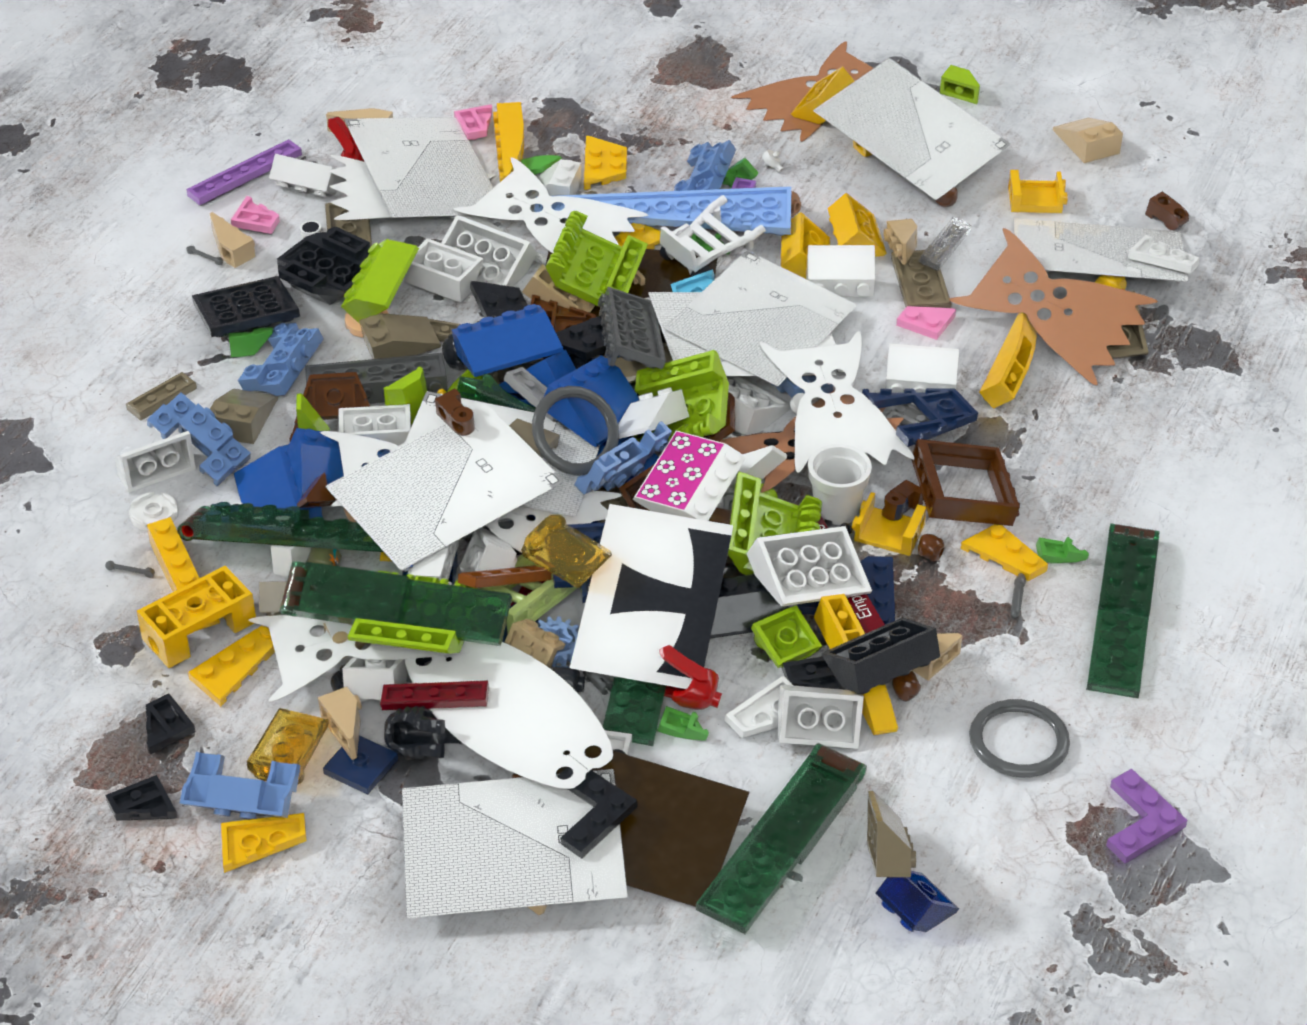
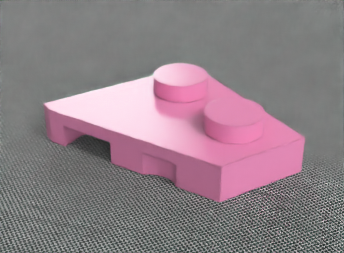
[454,104,492,140]
[231,196,280,234]
[897,306,956,340]

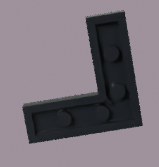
[557,760,638,859]

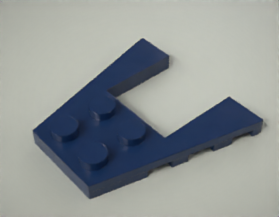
[862,388,978,447]

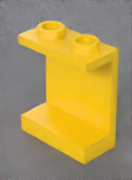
[852,492,927,556]

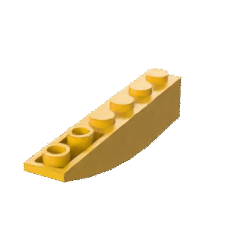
[493,102,524,182]
[979,312,1037,409]
[147,517,220,631]
[814,594,898,735]

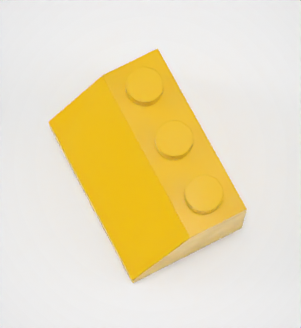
[791,66,855,124]
[827,193,887,257]
[781,212,830,279]

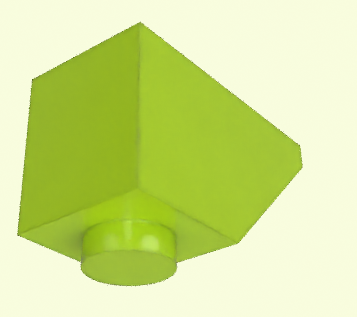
[940,65,980,104]

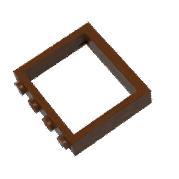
[911,439,1020,526]

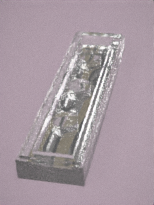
[919,217,972,271]

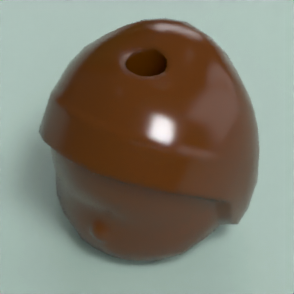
[935,187,958,207]
[918,534,945,562]
[892,671,921,702]

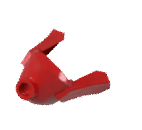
[328,116,365,162]
[649,645,722,710]

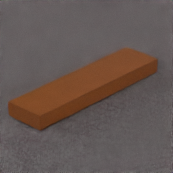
[458,565,552,588]

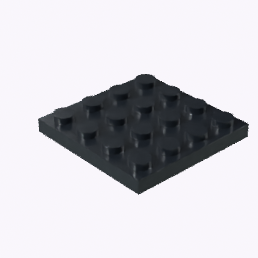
[192,276,300,337]

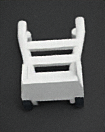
[660,195,766,277]

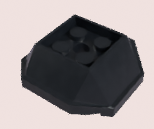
[277,227,371,305]

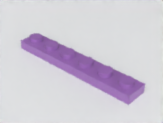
[186,139,302,205]

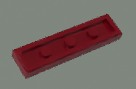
[380,680,489,710]

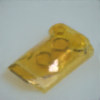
[521,515,612,588]
[247,708,329,784]

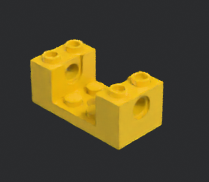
[137,566,256,669]

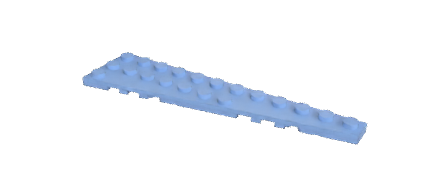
[534,187,792,236]

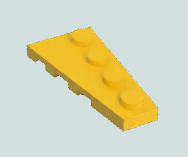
[188,625,275,707]

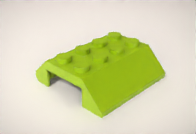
[546,211,648,306]
[632,350,729,442]
[728,471,822,575]
[347,570,478,654]

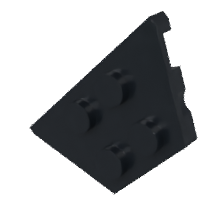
[470,281,528,318]
[556,316,606,360]

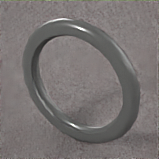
[532,386,619,475]
[969,699,1070,777]

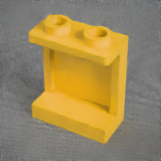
[1008,170,1068,213]

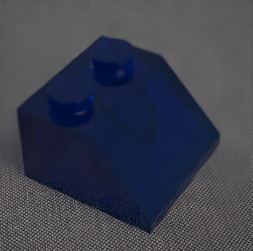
[875,870,959,932]

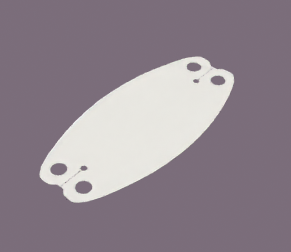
[405,630,613,789]

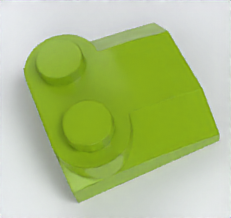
[384,367,427,425]
[751,605,822,668]

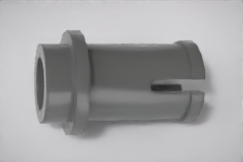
[583,671,615,695]

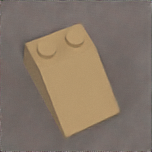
[1053,117,1123,163]

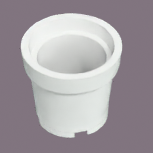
[808,444,872,525]

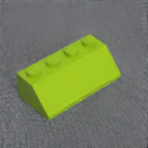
[341,239,419,324]

